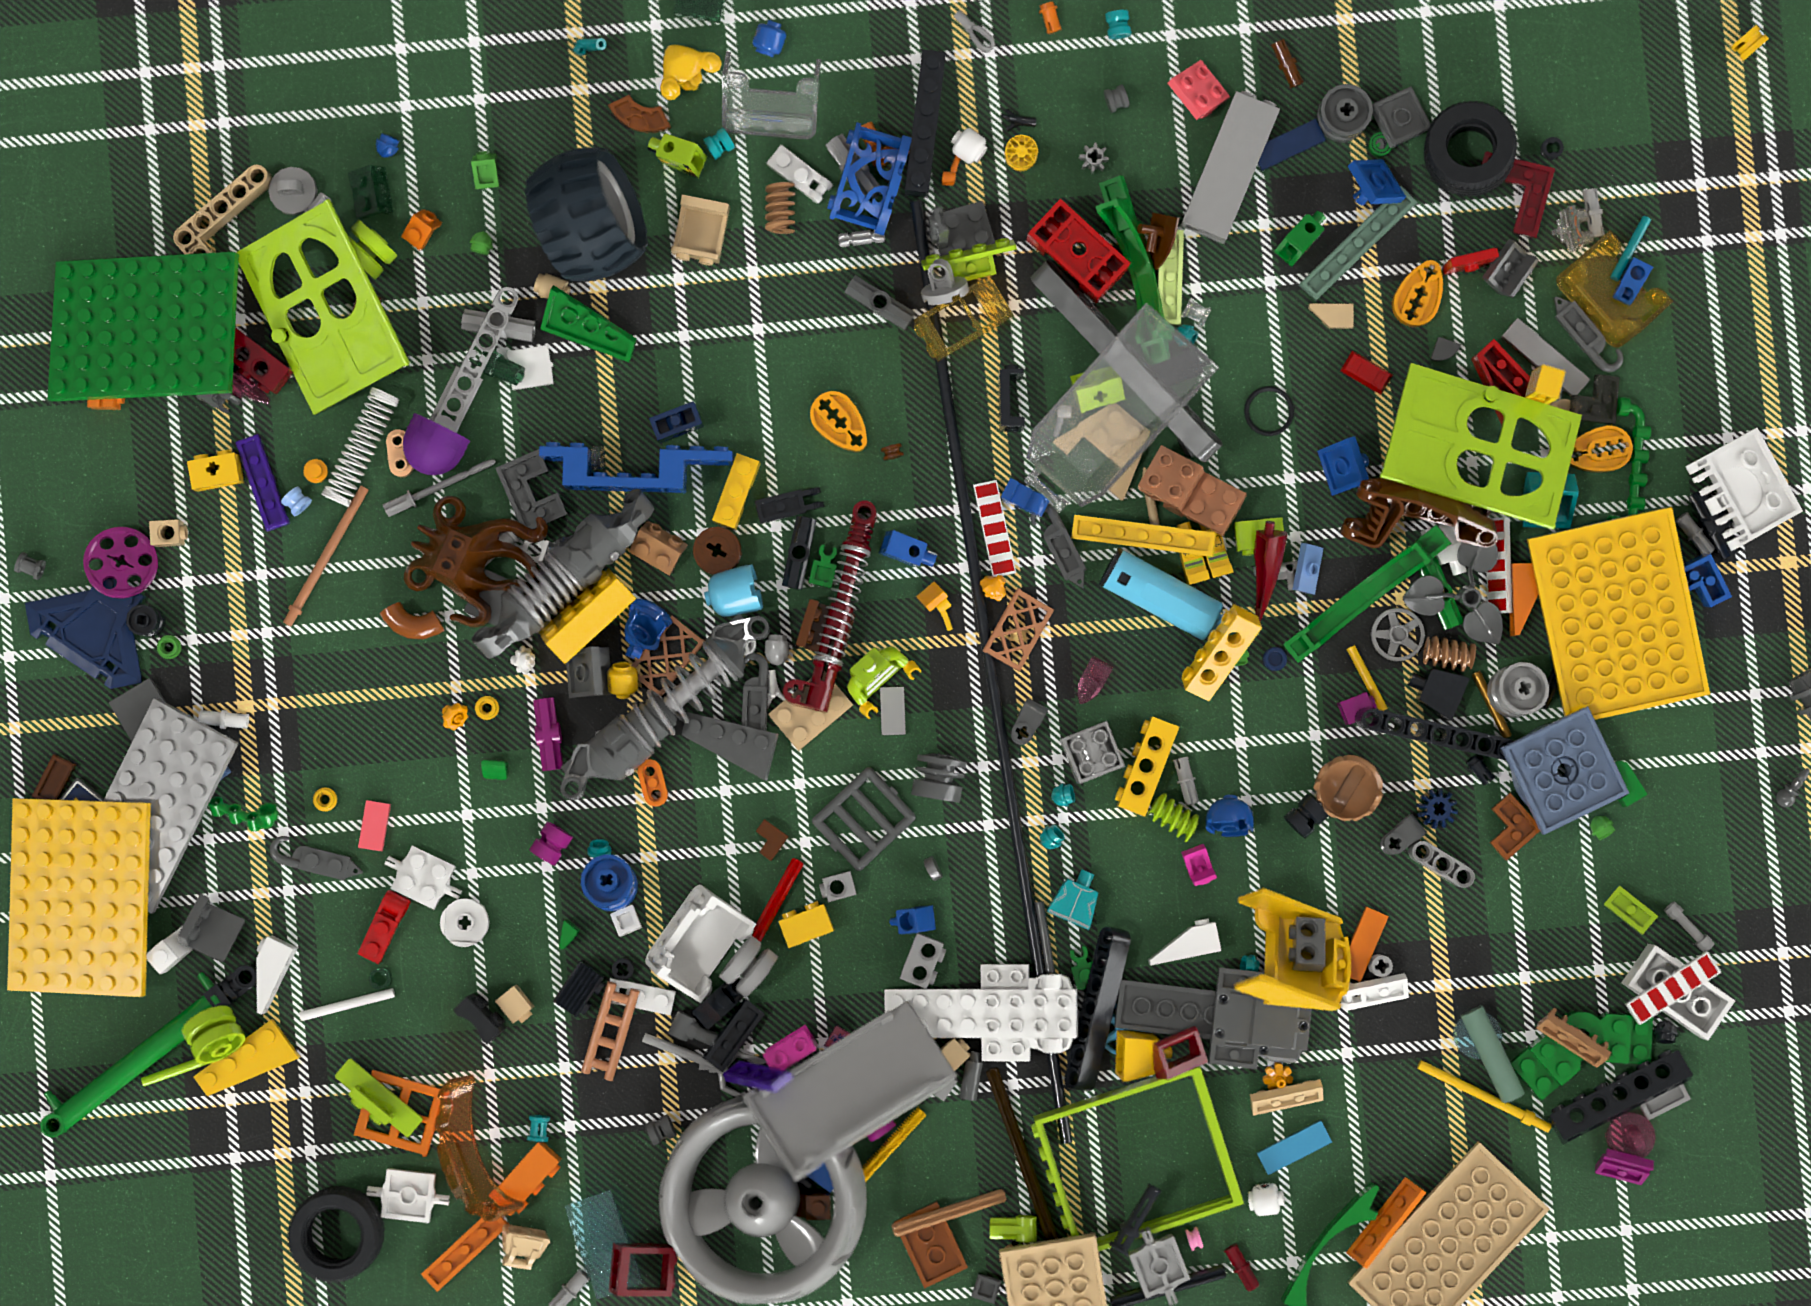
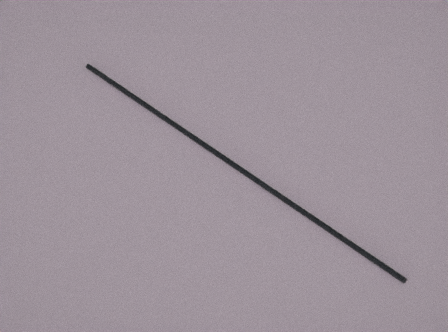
[910,201,1072,1144]

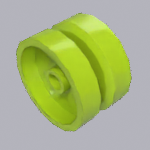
[348,219,398,280]
[182,1006,245,1064]

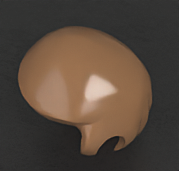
[1314,755,1383,821]

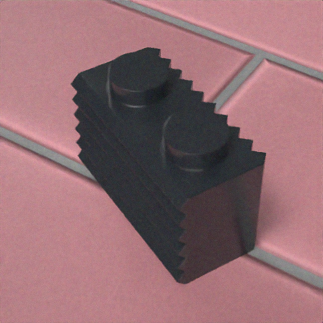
[553,960,606,1017]

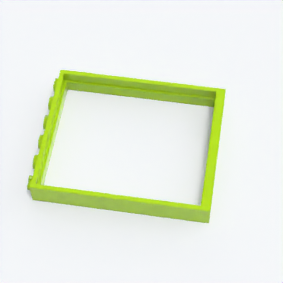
[1031,1066,1244,1252]

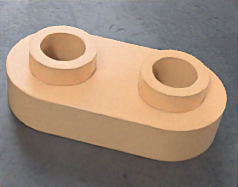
[386,429,414,478]

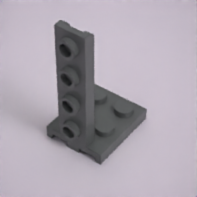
[928,200,995,256]

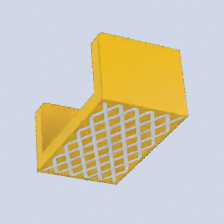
[1525,364,1565,404]

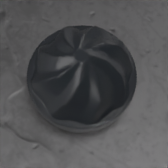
[1653,1020,1678,1044]

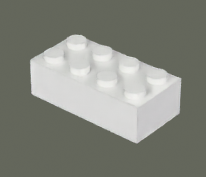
[1621,944,1735,1040]

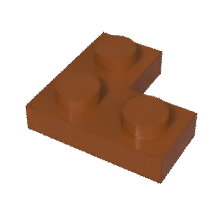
[1489,793,1540,861]

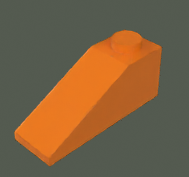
[1509,563,1538,636]

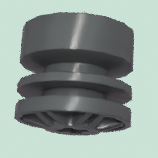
[911,753,967,803]

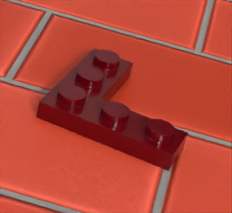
[1481,151,1555,239]

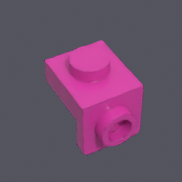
[1181,844,1217,886]

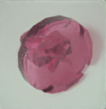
[1606,1112,1656,1158]

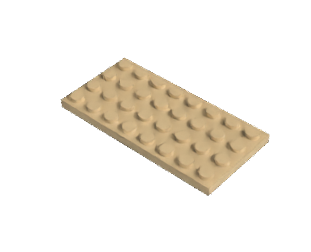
[1347,1142,1550,1306]

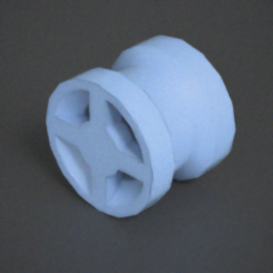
[281,486,312,516]

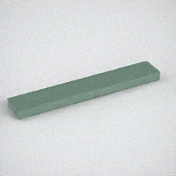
[1299,186,1418,301]

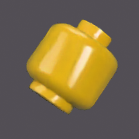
[607,662,639,699]

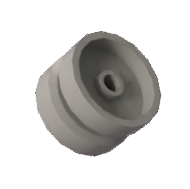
[1487,662,1549,718]
[719,935,778,998]

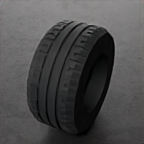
[1424,101,1517,197]

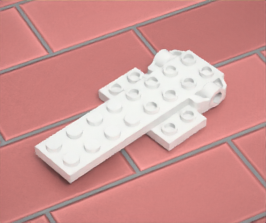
[885,964,1078,1061]

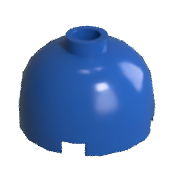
[1206,795,1254,837]

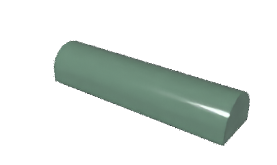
[1460,1005,1525,1103]

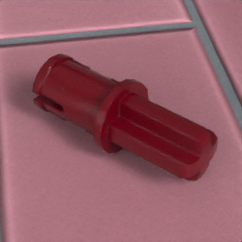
[1224,1243,1259,1292]

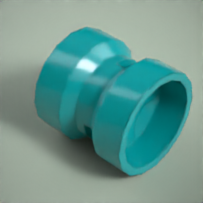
[1105,10,1131,40]
[703,128,735,160]

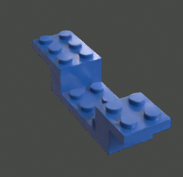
[539,442,735,493]

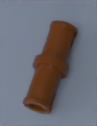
[1271,39,1304,89]

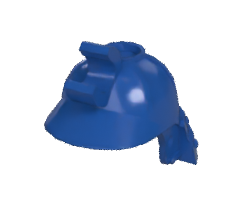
[624,599,673,659]

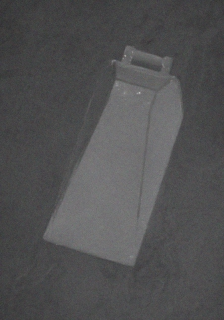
[1024,303,1219,513]

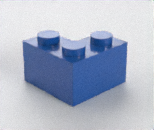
[1684,553,1732,608]

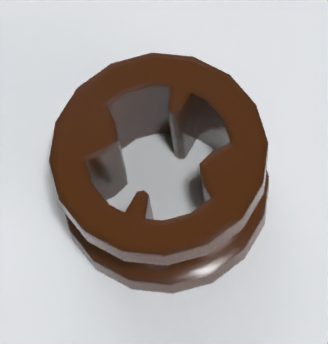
[881,443,904,461]

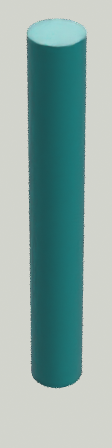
[1610,216,1651,281]

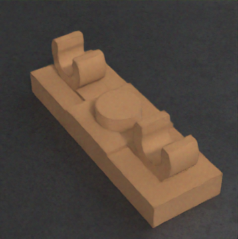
[1536,1008,1611,1068]

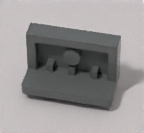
[1482,239,1539,298]

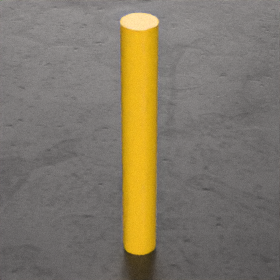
[1346,645,1388,711]

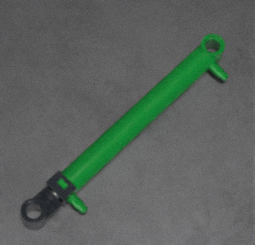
[40,964,257,1138]

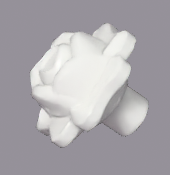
[510,646,535,675]

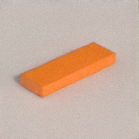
[1349,906,1389,982]

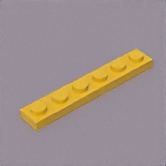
[1071,515,1217,557]

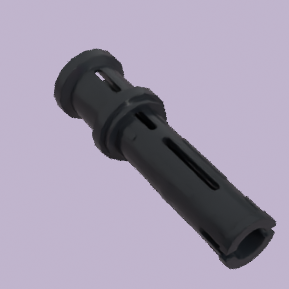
[1109,1183,1162,1256]

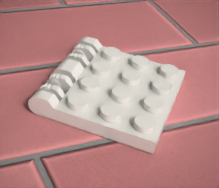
[1685,428,1803,551]

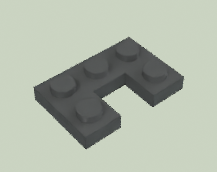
[495,449,568,529]

